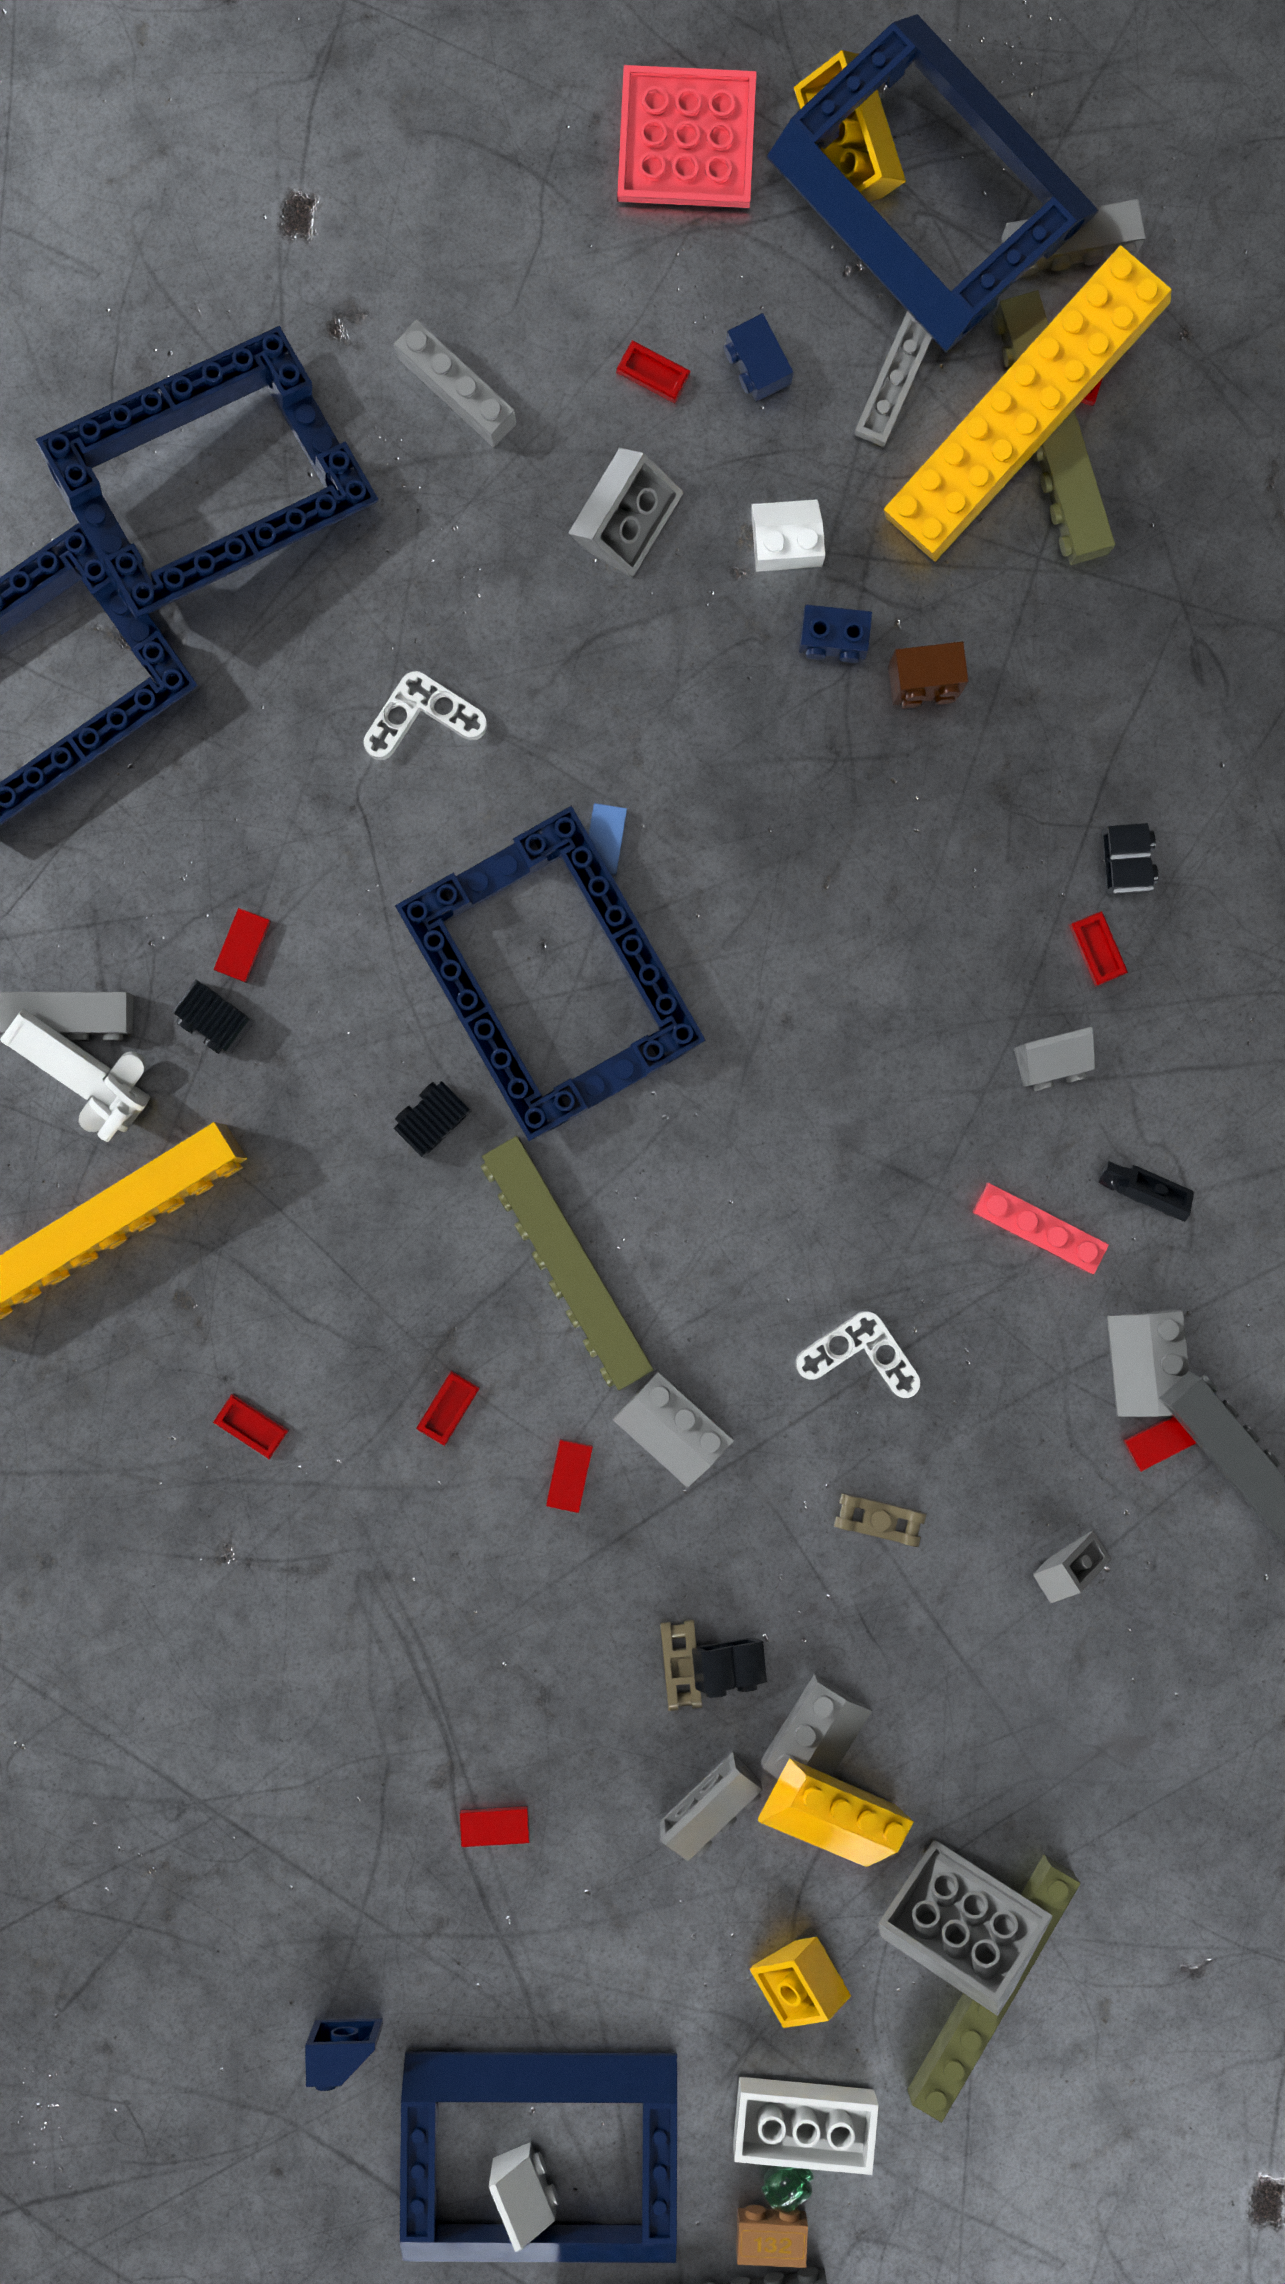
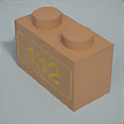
[736,2205,808,2268]

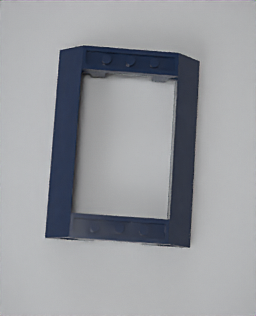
[767,14,1099,353]
[36,326,379,619]
[0,523,198,825]
[395,805,706,1141]
[400,2052,677,2263]

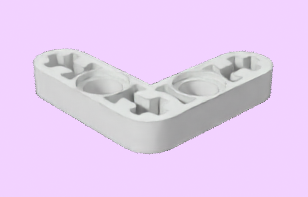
[364,671,487,760]
[796,1311,920,1398]

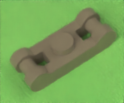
[834,1493,927,1547]
[660,1620,702,1711]

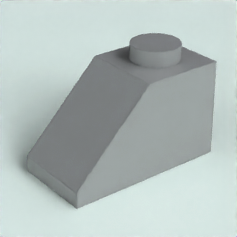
[1033,1531,1111,1603]

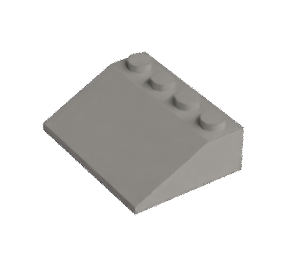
[878,1839,1052,2016]

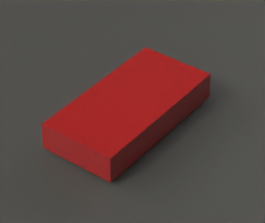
[616,340,691,404]
[213,908,271,983]
[1069,911,1128,986]
[416,1370,480,1446]
[213,1393,289,1459]
[1123,1415,1196,1472]
[546,1439,593,1513]
[459,1806,530,1847]

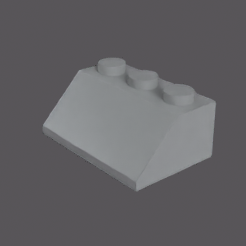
[568,448,684,577]
[1107,1309,1189,1417]
[613,1369,734,1487]
[761,1674,872,1779]
[660,1752,763,1861]

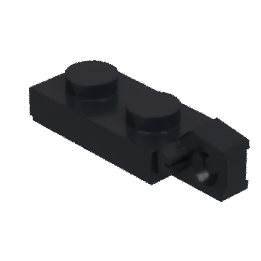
[1098,1161,1194,1222]

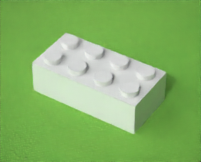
[733,2077,879,2175]

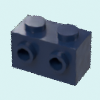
[723,313,794,402]
[799,604,872,663]

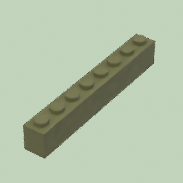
[992,290,1115,566]
[480,1136,654,1391]
[907,1855,1081,2123]

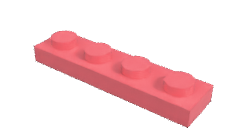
[972,1183,1109,1275]

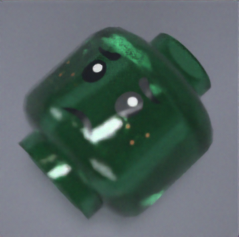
[761,2166,814,2213]

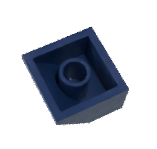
[305,2018,383,2091]

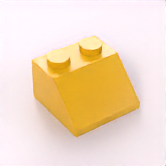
[750,1936,851,2028]

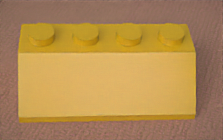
[794,50,906,202]
[757,1758,914,1867]

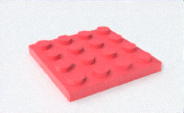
[617,65,756,208]

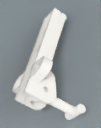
[0,1008,151,1142]

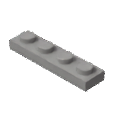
[854,311,932,447]

